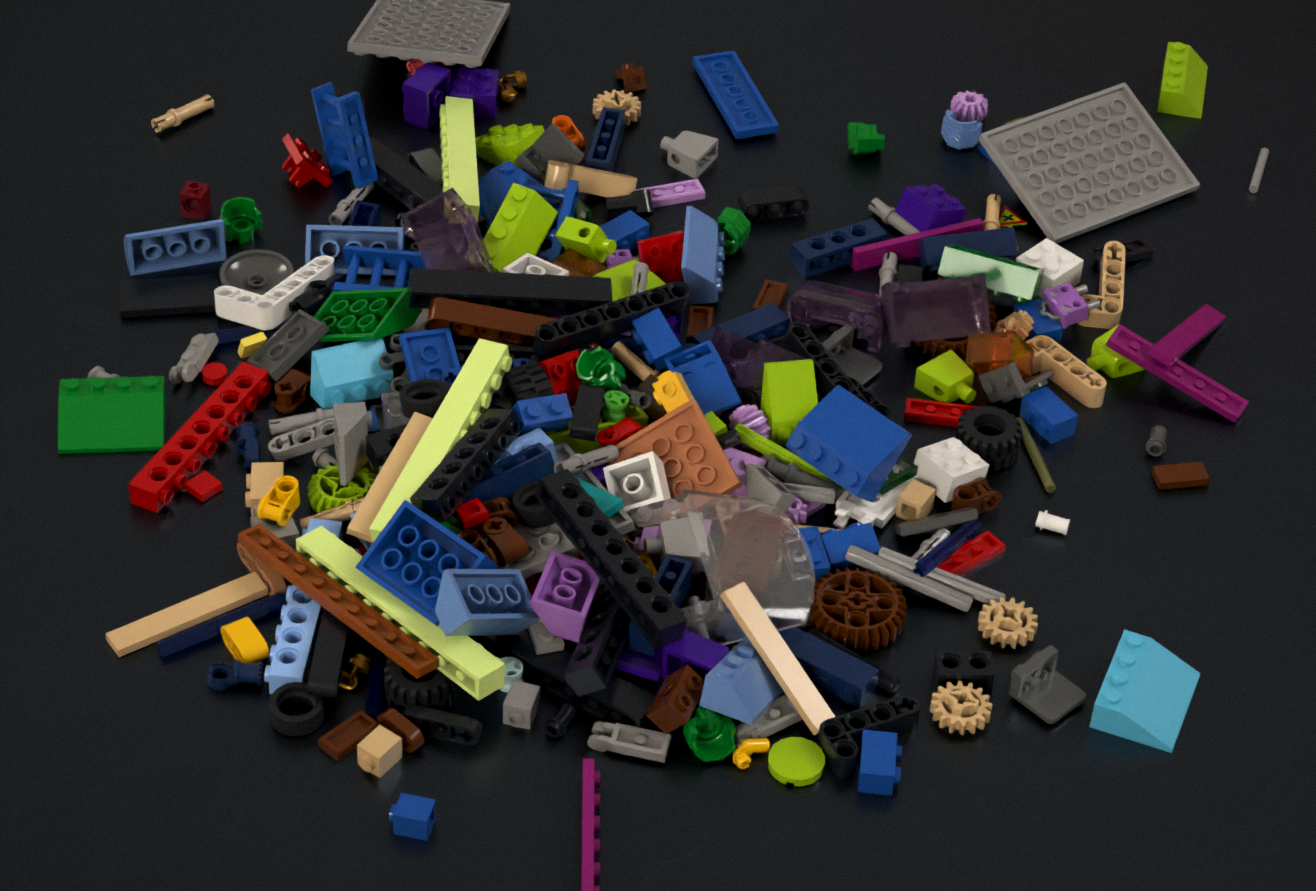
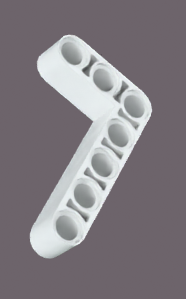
[214,255,336,330]

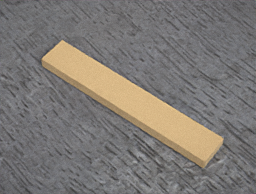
[347,412,433,543]
[105,571,268,657]
[720,582,835,736]

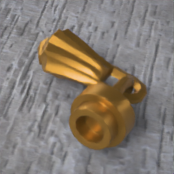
[498,70,527,103]
[339,653,371,690]

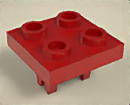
[281,133,333,188]
[637,230,684,284]
[538,349,583,406]

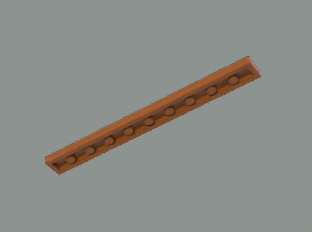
[238,523,439,679]

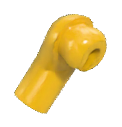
[732,738,770,769]

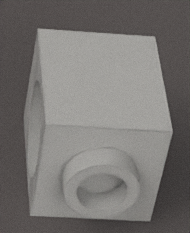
[503,680,540,730]

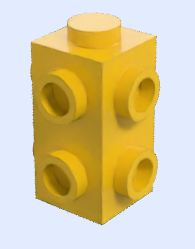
[652,370,694,415]

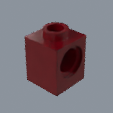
[179,181,211,221]

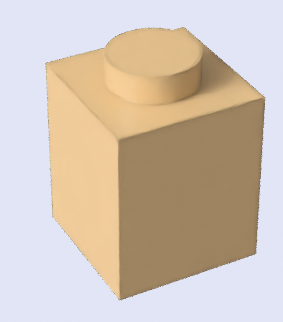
[896,479,936,521]
[357,725,403,778]

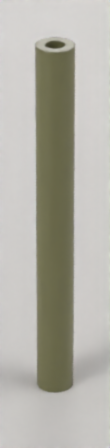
[1016,417,1056,493]

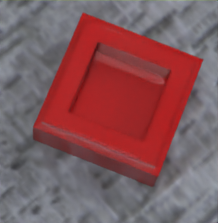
[185,470,223,502]
[454,498,490,529]

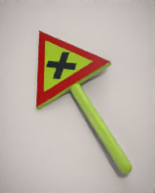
[999,206,1027,249]

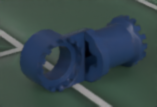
[235,421,260,467]
[207,660,264,690]

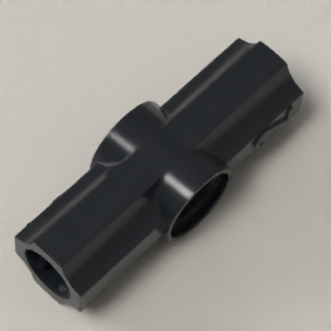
[289,273,346,315]

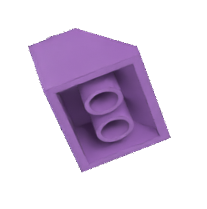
[530,551,601,643]

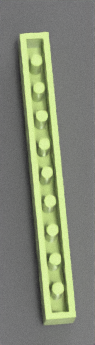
[439,96,480,227]
[369,338,512,543]
[296,526,505,701]

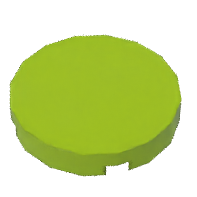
[768,737,825,787]

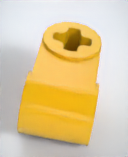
[257,475,300,527]

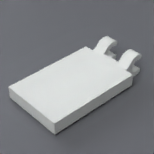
[833,477,918,529]

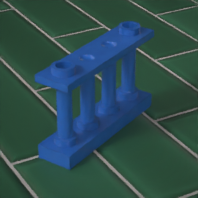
[311,82,379,188]
[516,172,580,267]
[333,245,442,291]

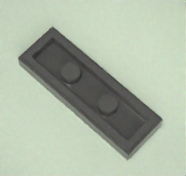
[895,507,978,537]

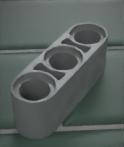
[408,148,443,187]

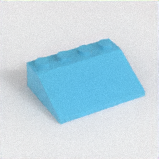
[1090,629,1201,753]

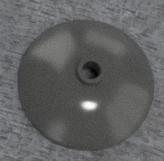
[220,249,294,295]

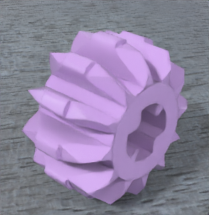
[950,90,988,123]
[728,404,771,449]

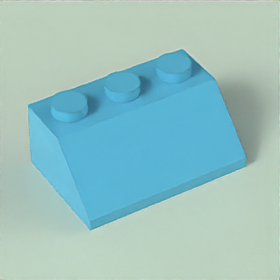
[310,338,394,410]

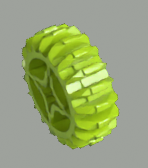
[308,464,376,523]

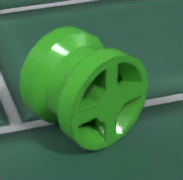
[601,390,629,422]

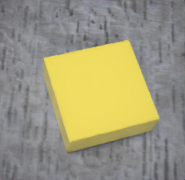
[238,332,267,359]

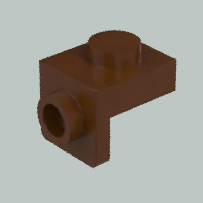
[615,63,647,92]

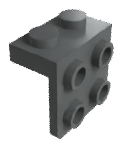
[516,124,584,188]
[821,324,882,385]
[978,362,1054,404]
[1009,644,1087,724]

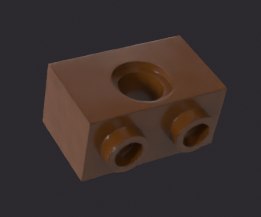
[646,665,704,734]

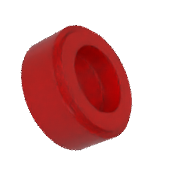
[202,362,228,386]

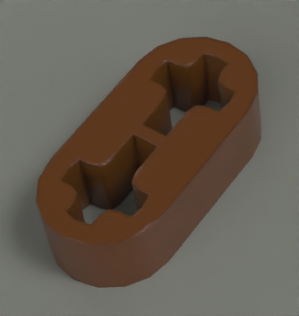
[377,708,424,753]

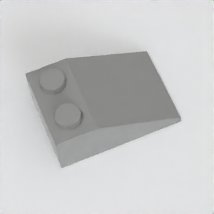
[333,402,372,485]

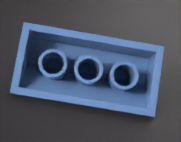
[681,206,726,305]
[123,219,226,276]
[305,225,405,276]
[435,569,540,636]
[699,636,783,725]

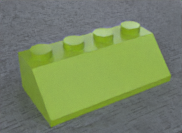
[1157,42,1208,119]
[473,182,558,273]

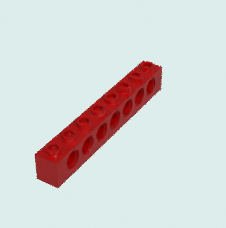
[128,362,271,513]

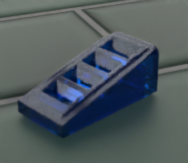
[347,200,381,226]

